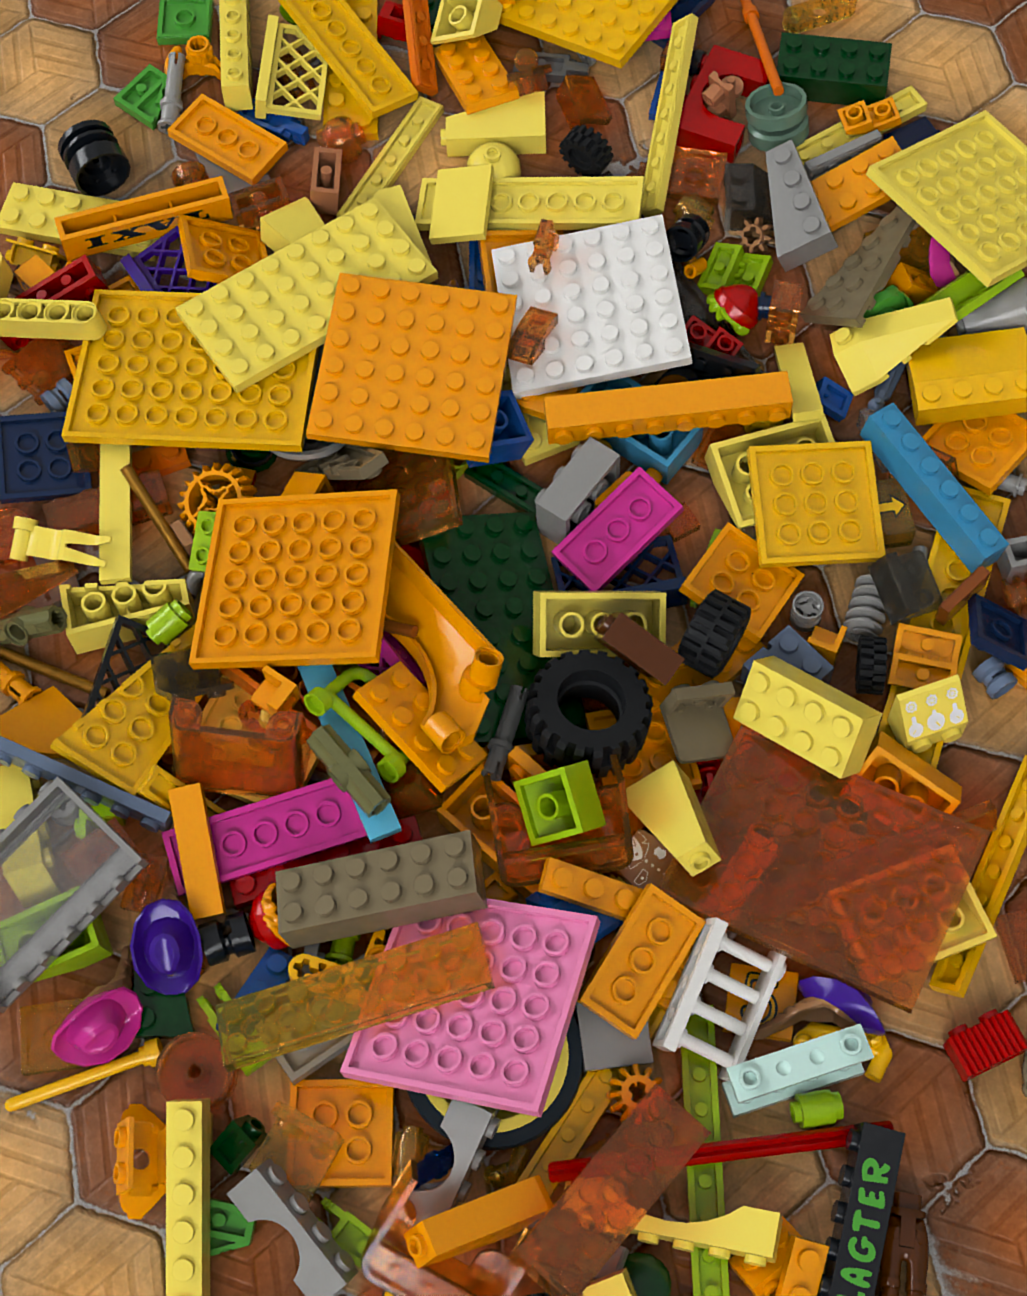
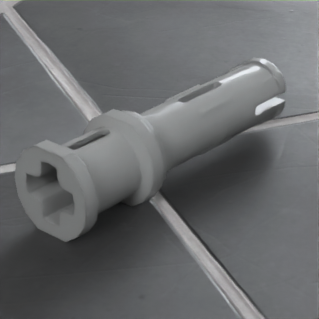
[157,52,186,134]

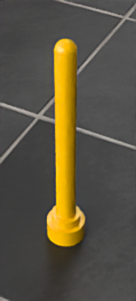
[5,1037,166,1112]

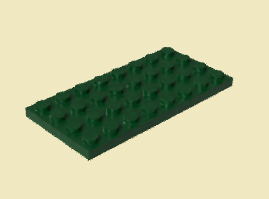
[415,512,587,747]

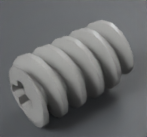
[843,574,895,643]

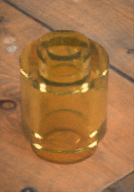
[391,1126,430,1180]

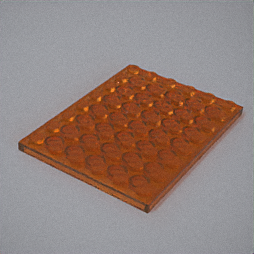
[658,725,991,1014]

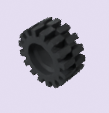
[559,125,613,177]
[855,636,887,695]

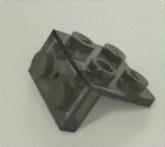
[868,550,943,625]
[150,648,235,704]

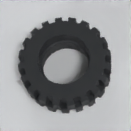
[524,649,653,778]

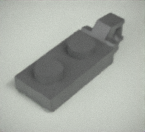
[512,50,590,84]

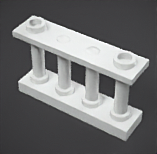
[652,917,788,1081]

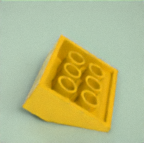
[906,327,1027,426]

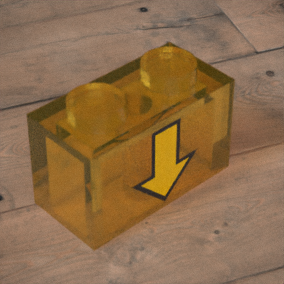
[876,478,916,549]

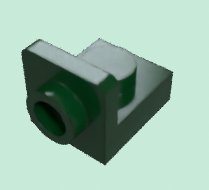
[210,1115,271,1175]

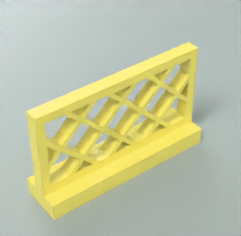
[255,15,328,121]

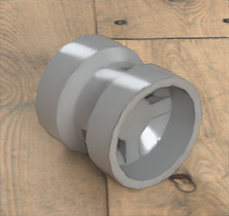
[790,591,824,632]

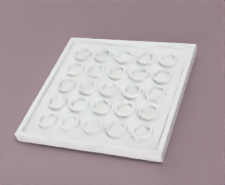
[491,214,692,399]

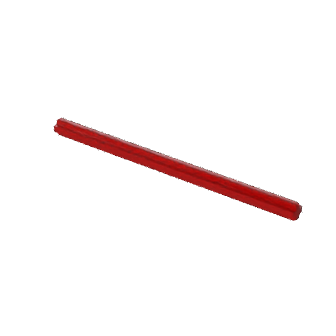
[548,1121,894,1183]

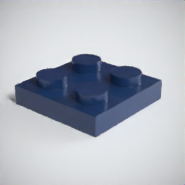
[968,593,1027,671]

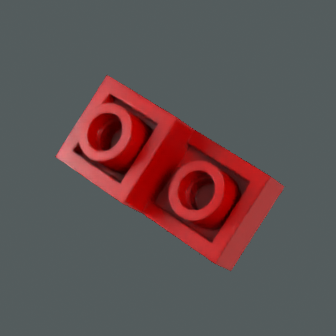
[685,315,744,356]

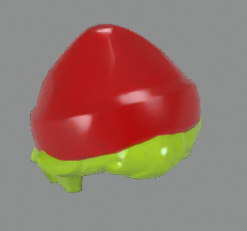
[706,284,759,336]

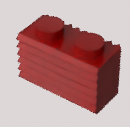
[943,1009,1027,1082]

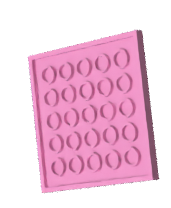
[340,898,601,1118]

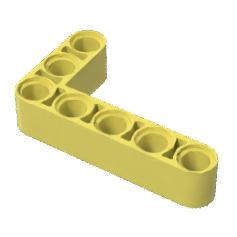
[0,252,107,340]

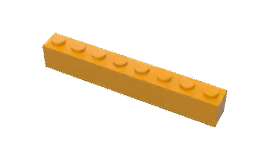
[544,371,793,445]

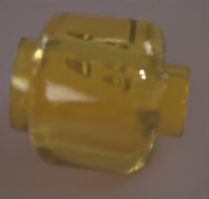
[672,193,715,230]

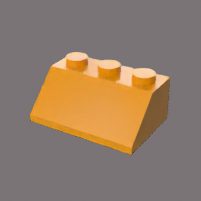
[839,731,962,850]

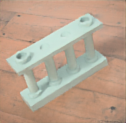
[721,1023,874,1118]

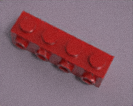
[0,254,110,351]

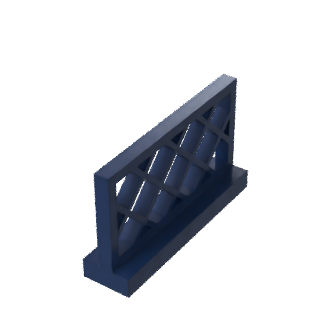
[551,534,688,608]

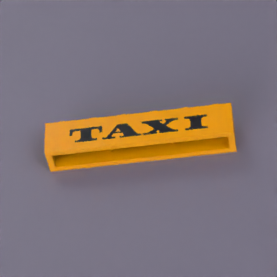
[54,176,233,261]

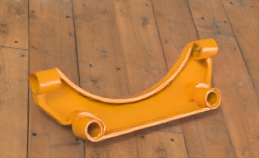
[385,541,504,754]

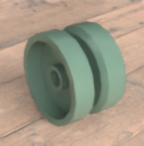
[745,82,810,152]

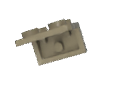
[659,680,737,764]

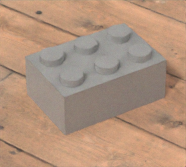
[535,436,620,544]

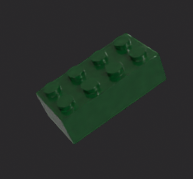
[777,32,892,106]

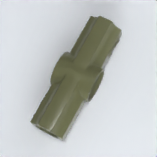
[0,605,68,646]
[306,724,391,818]

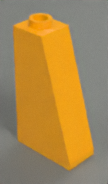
[403,1174,554,1269]

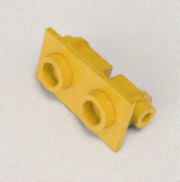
[5,237,67,272]

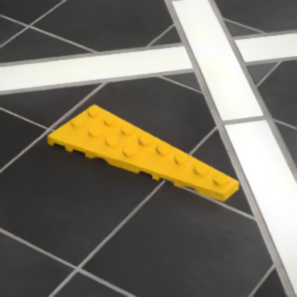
[50,622,220,796]

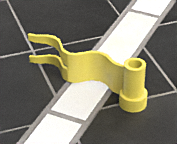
[9,516,112,567]

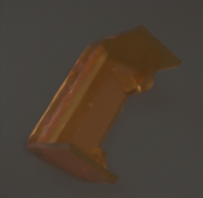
[483,754,634,887]
[361,1159,538,1296]

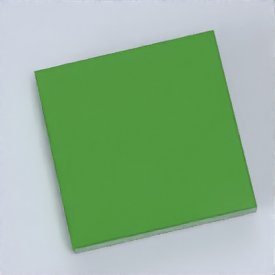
[156,0,214,45]

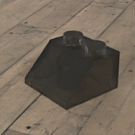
[723,163,774,231]

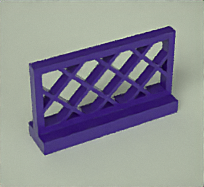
[120,225,217,293]

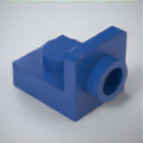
[816,376,854,422]

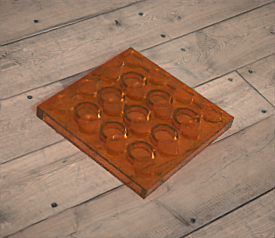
[336,451,463,547]

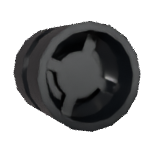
[666,213,710,262]
[198,910,256,966]

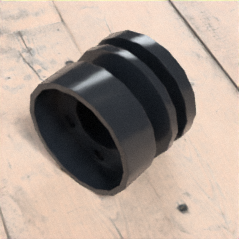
[58,120,131,197]

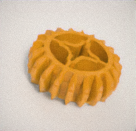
[177,462,258,536]

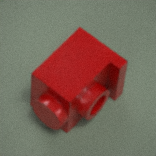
[376,0,407,42]

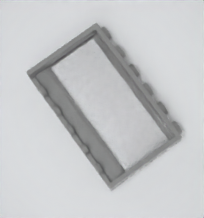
[0,777,149,1013]

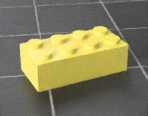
[533,591,667,657]
[733,656,883,779]

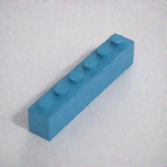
[860,403,1009,573]

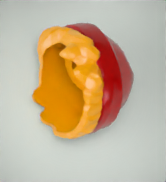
[248,883,289,950]

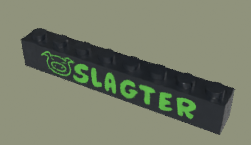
[817,1122,906,1296]

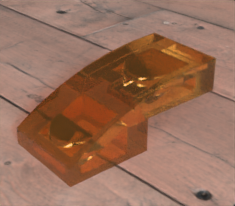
[507,306,558,366]

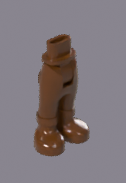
[878,1192,929,1296]

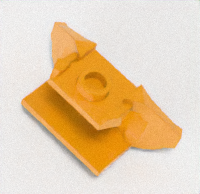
[113,1104,166,1219]

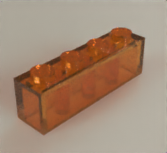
[42,469,174,546]

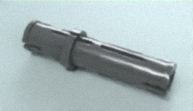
[481,685,529,781]

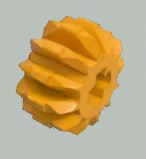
[606,1064,666,1126]

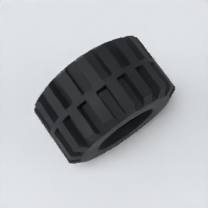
[678,589,751,679]

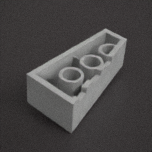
[765,139,838,272]

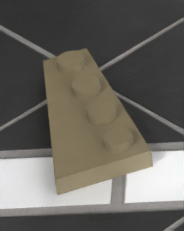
[294,444,389,480]

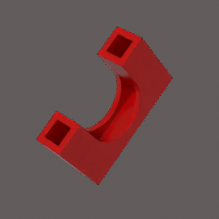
[676,45,770,164]

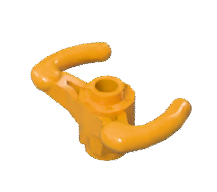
[164,35,221,81]

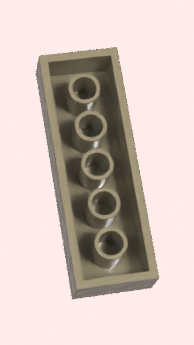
[276,830,488,949]

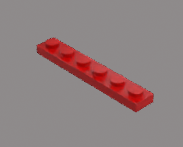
[229,815,423,909]

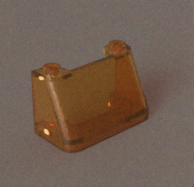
[169,697,311,799]

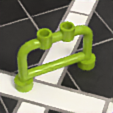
[304,667,410,783]

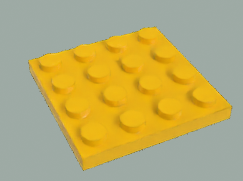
[747,440,886,568]

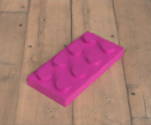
[551,466,684,591]

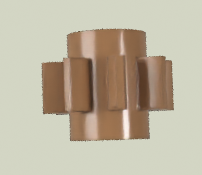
[737,217,775,253]

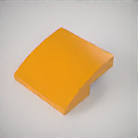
[887,623,963,689]

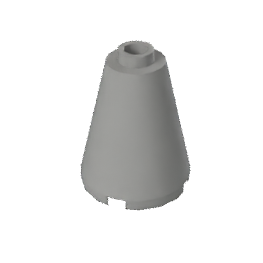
[955,277,1027,335]

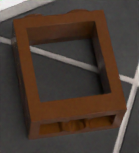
[594,612,685,686]

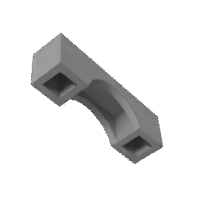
[397,1100,501,1229]
[227,1158,359,1296]

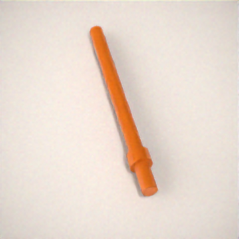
[740,0,784,96]

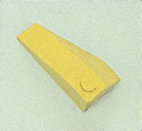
[829,297,958,396]

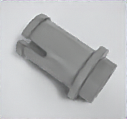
[997,473,1027,497]

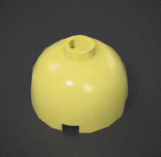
[466,142,521,186]

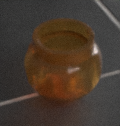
[316,116,367,164]

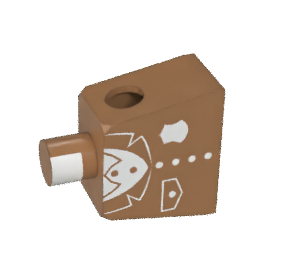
[602,829,680,890]

